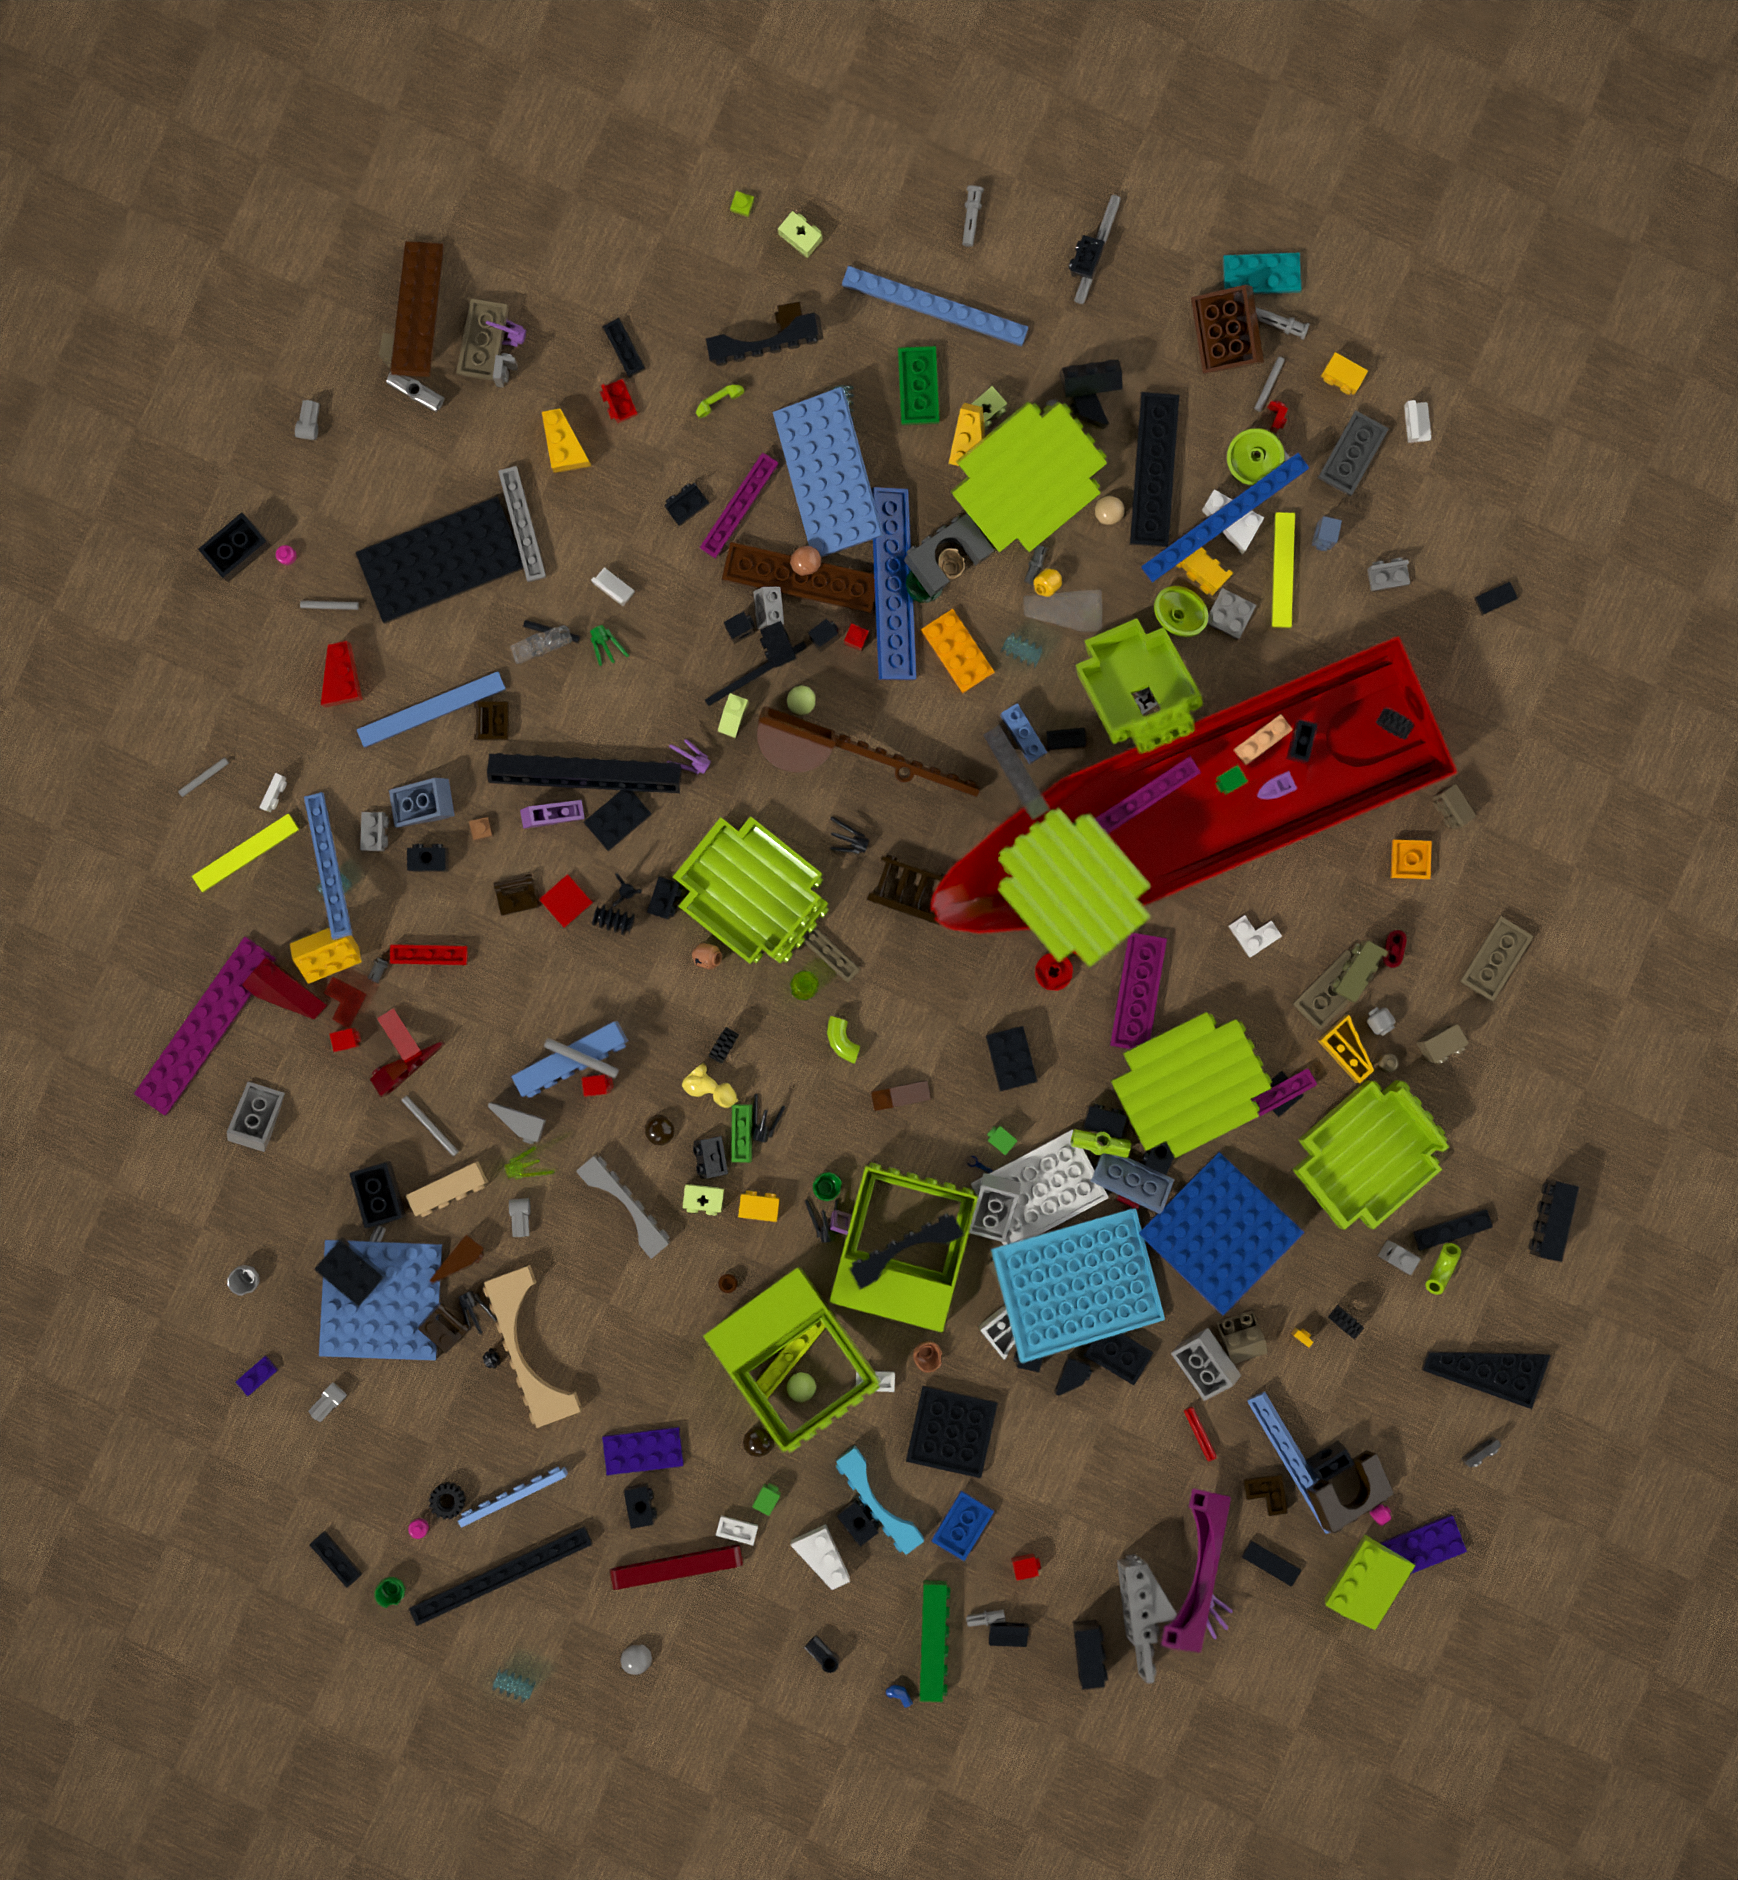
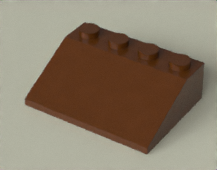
[1191,285,1264,374]

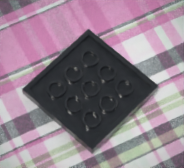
[906,1385,998,1478]

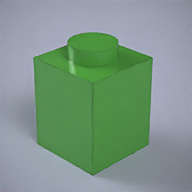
[987,1125,1017,1155]
[752,1483,781,1516]

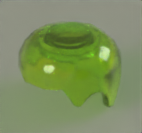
[790,971,819,1000]

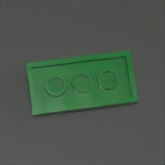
[898,346,939,425]

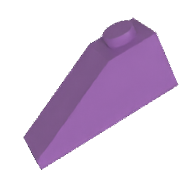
[520,800,585,829]

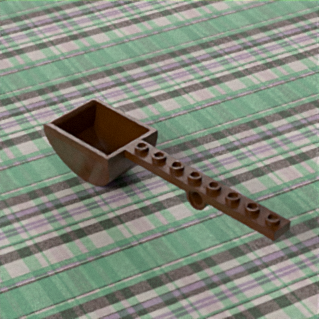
[757,706,980,797]

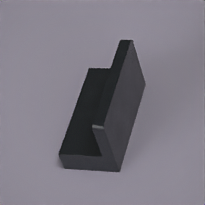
[989,1622,1029,1647]

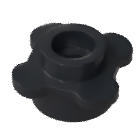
[483,1348,501,1369]

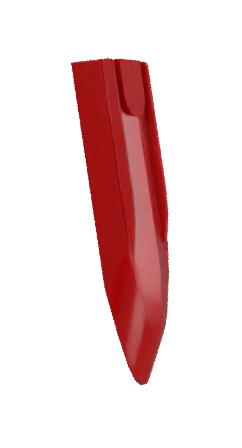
[931,636,1457,934]

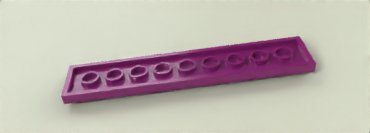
[134,936,278,1116]

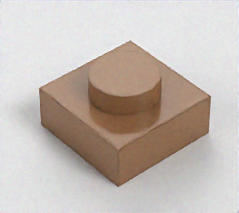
[469,817,493,840]

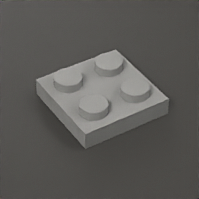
[1207,588,1256,640]

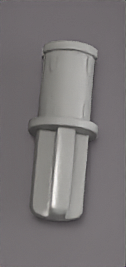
[966,1609,1006,1627]

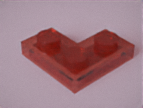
[324,976,368,1028]

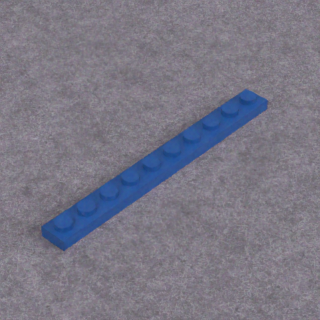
[1141,453,1309,583]

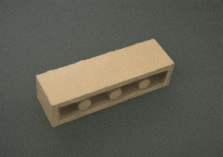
[406,1161,488,1217]

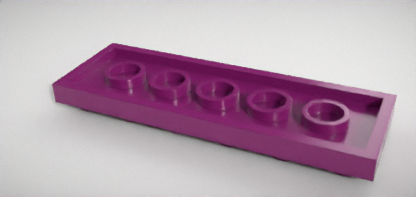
[1110,933,1167,1049]

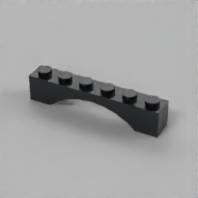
[706,312,824,366]
[849,1213,964,1290]

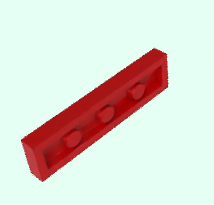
[390,945,468,965]

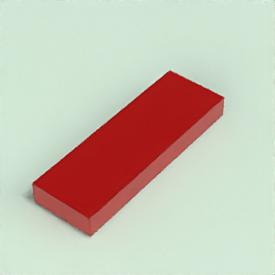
[377,1008,422,1064]

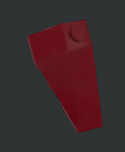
[242,956,327,1020]
[370,1042,445,1097]

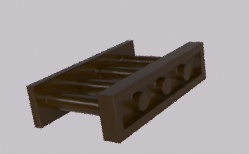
[867,854,946,925]

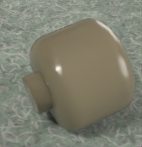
[1378,1053,1399,1073]

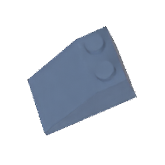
[389,778,455,828]

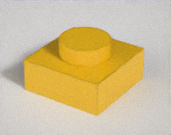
[1291,1327,1313,1348]

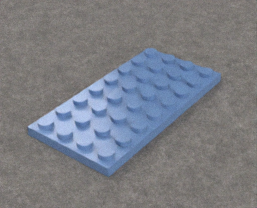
[773,387,884,557]

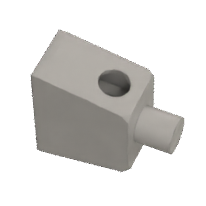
[1378,1240,1421,1275]

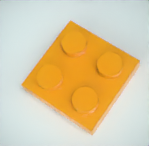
[1391,839,1432,880]

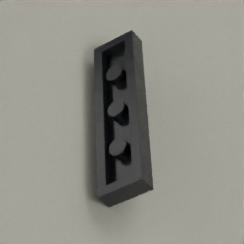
[1413,1209,1493,1251]

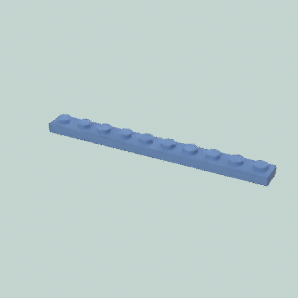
[842,266,1028,347]

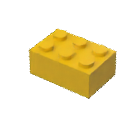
[290,928,362,984]

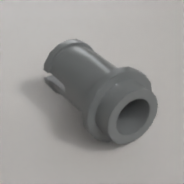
[367,957,388,983]

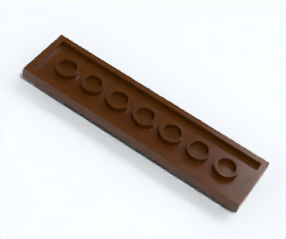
[390,241,444,377]
[722,542,875,614]

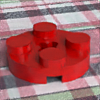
[1035,953,1073,991]

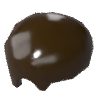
[645,1115,674,1146]
[743,1428,774,1457]

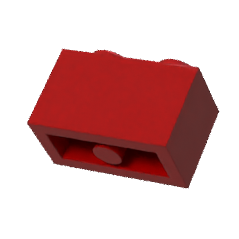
[582,1074,613,1097]

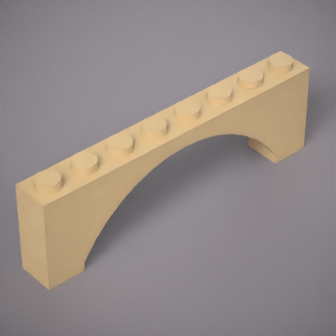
[483,1265,582,1428]

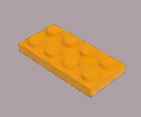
[921,609,995,694]

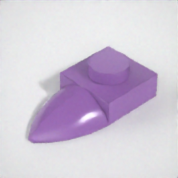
[1257,771,1297,799]

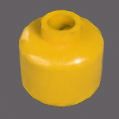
[1034,568,1062,597]

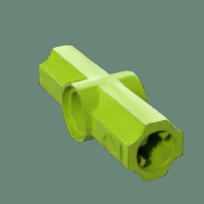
[1070,1129,1131,1158]

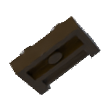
[474,701,509,741]
[493,874,539,916]
[417,1302,469,1354]

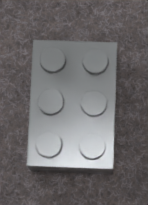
[1171,1328,1241,1401]

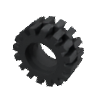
[1376,708,1415,739]
[709,1027,739,1064]
[1328,1305,1364,1340]
[429,1482,466,1520]

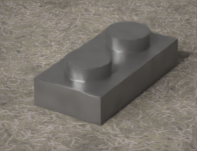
[1461,1437,1501,1468]

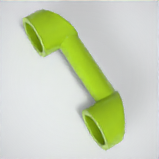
[696,385,745,419]

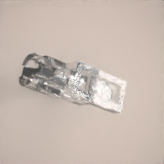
[510,625,572,664]

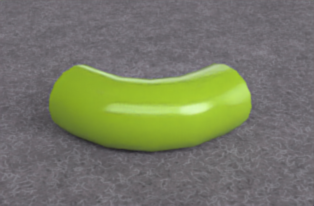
[827,1016,860,1064]
[1425,1243,1461,1295]

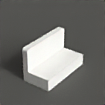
[1404,400,1431,443]
[591,567,635,607]

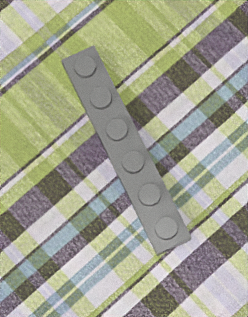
[498,466,547,582]

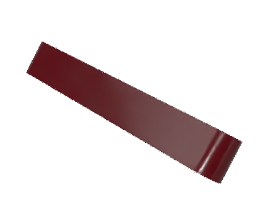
[609,1545,743,1590]

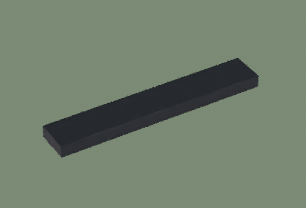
[705,641,807,706]

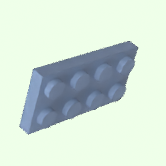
[1091,1153,1175,1214]

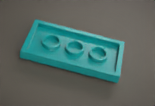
[1223,253,1301,294]

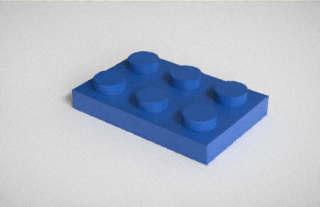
[931,1490,994,1561]

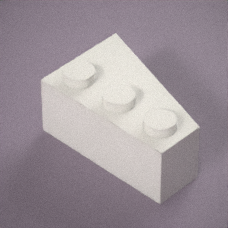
[1202,489,1264,554]
[978,1305,1015,1360]

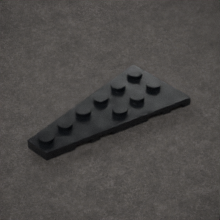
[1421,1351,1551,1409]

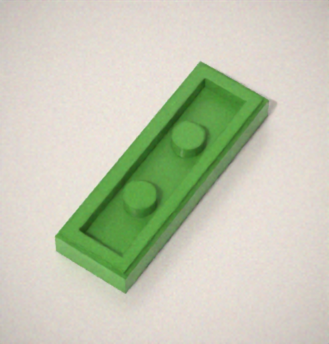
[731,1104,752,1163]

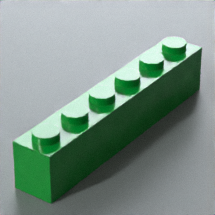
[919,1580,951,1702]

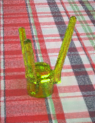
[504,1146,555,1180]

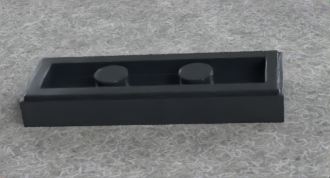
[602,318,646,378]
[309,1531,362,1588]
[1241,1540,1302,1587]

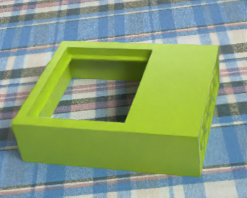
[830,1162,978,1332]
[703,1267,881,1453]

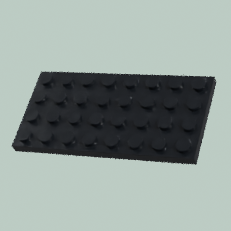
[355,496,524,624]

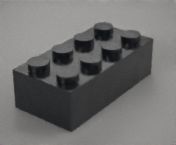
[1528,1179,1579,1262]

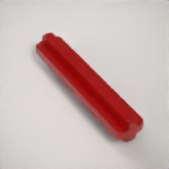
[1184,1407,1217,1461]

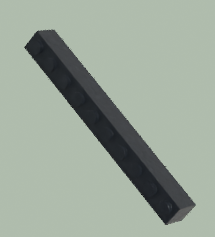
[487,753,682,794]

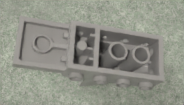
[1117,1554,1177,1684]

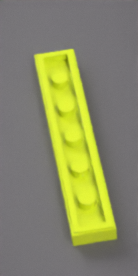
[1272,512,1295,628]
[192,814,300,892]
[756,1321,826,1399]

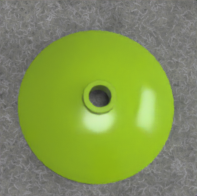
[1227,428,1285,486]
[1154,586,1208,637]

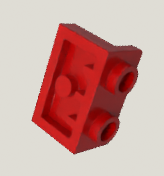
[600,378,638,424]

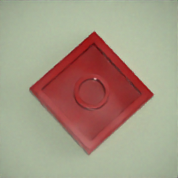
[539,874,593,928]

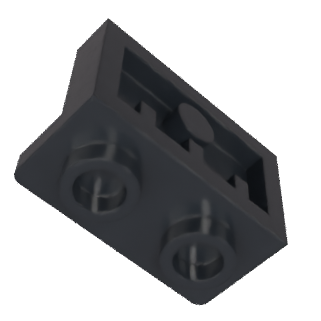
[1069,235,1105,279]
[664,483,709,527]
[647,876,683,920]
[693,1136,728,1179]

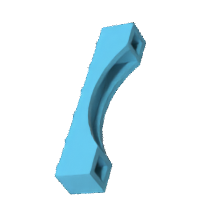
[835,1445,924,1555]

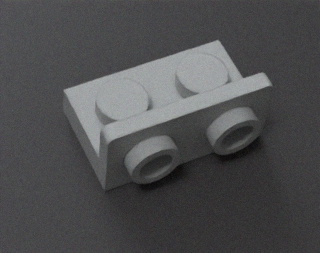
[493,353,518,388]
[1367,558,1410,592]
[753,587,784,629]
[360,812,389,851]

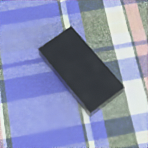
[1474,582,1518,615]
[1046,728,1086,751]

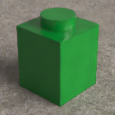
[1215,765,1248,795]

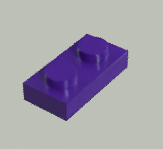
[235,1356,278,1396]

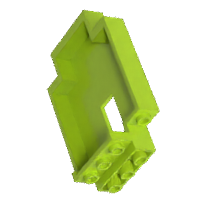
[1075,618,1203,754]

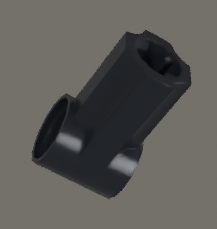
[804,1635,840,1673]

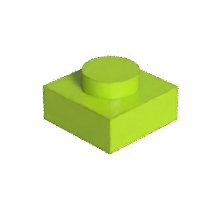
[730,191,754,217]

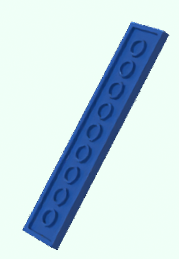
[871,487,916,680]

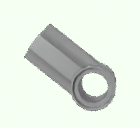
[295,400,320,440]
[509,1198,530,1237]
[308,1382,347,1422]

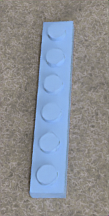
[458,1466,568,1527]

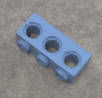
[1000,703,1047,764]

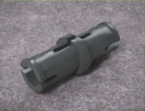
[1024,545,1047,585]

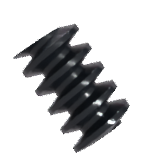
[592,904,635,935]

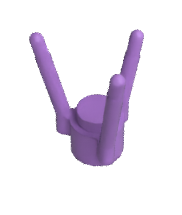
[486,320,526,347]
[667,739,711,774]
[1206,1594,1233,1639]

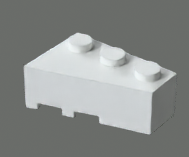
[790,1524,850,1590]

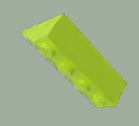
[1325,1534,1415,1630]

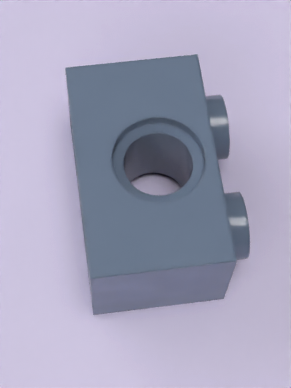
[1312,516,1342,551]

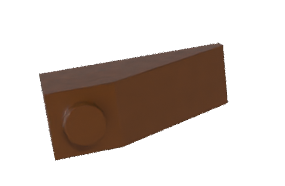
[871,1081,931,1111]
[429,1235,485,1285]

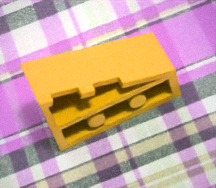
[948,403,985,466]
[542,409,591,473]
[1176,547,1233,596]
[1317,1014,1374,1083]

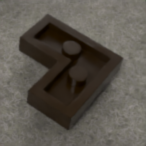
[1243,1474,1288,1516]

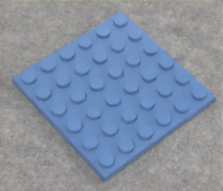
[319,1240,442,1361]

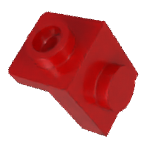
[1267,400,1288,433]

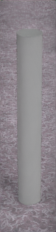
[1254,357,1285,412]
[300,601,359,610]
[178,757,229,797]

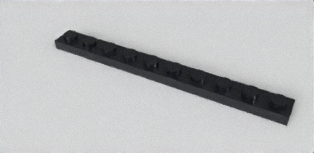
[409,1526,593,1626]

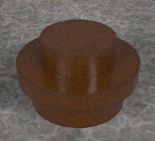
[718,1274,738,1293]

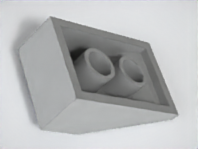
[227,1081,285,1152]
[969,1173,1021,1242]

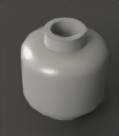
[1367,1007,1396,1036]

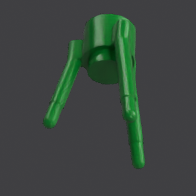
[590,625,629,666]

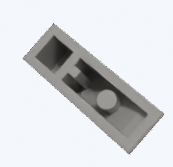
[488,1102,546,1144]

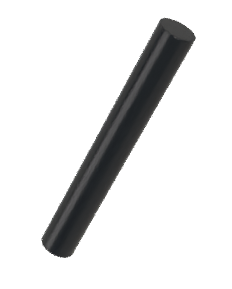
[523,620,580,643]

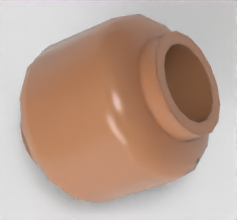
[692,943,722,970]

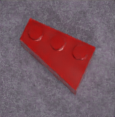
[321,641,363,708]

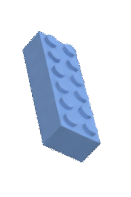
[511,1021,629,1098]

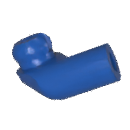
[886,1685,913,1708]

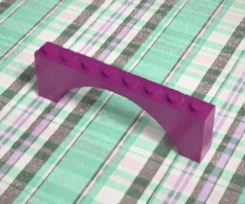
[1162,1488,1231,1653]

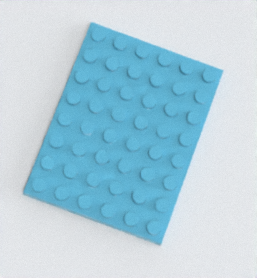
[991,1208,1165,1363]

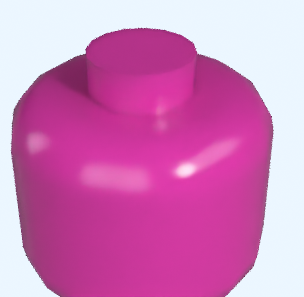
[276,545,296,565]
[1370,1504,1391,1526]
[408,1518,429,1539]

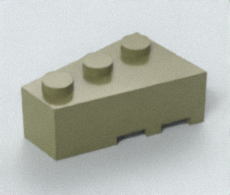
[1332,940,1388,1003]

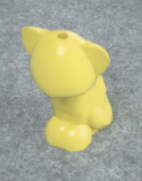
[682,1063,738,1108]

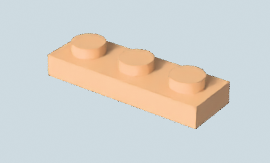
[1234,715,1292,765]

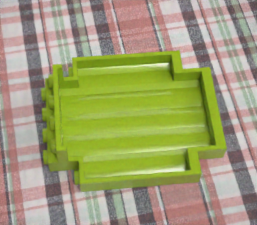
[950,401,1107,553]
[999,809,1151,968]
[673,816,829,965]
[1110,1012,1272,1158]
[1293,1080,1449,1230]

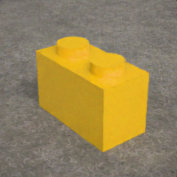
[1321,352,1368,395]
[738,1190,780,1222]

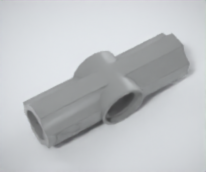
[386,372,445,412]

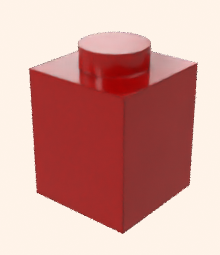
[844,623,869,651]
[329,1028,361,1052]
[1011,1553,1041,1581]

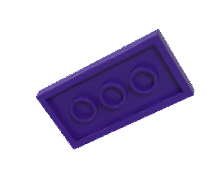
[602,1427,684,1475]
[1380,1514,1467,1574]

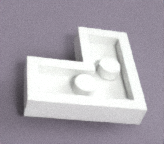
[1228,915,1282,958]

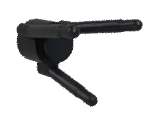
[830,817,869,855]
[612,873,642,907]
[752,1094,785,1142]
[805,1199,839,1243]
[459,1291,498,1334]

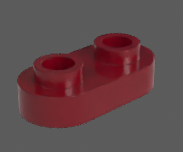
[1382,930,1407,968]

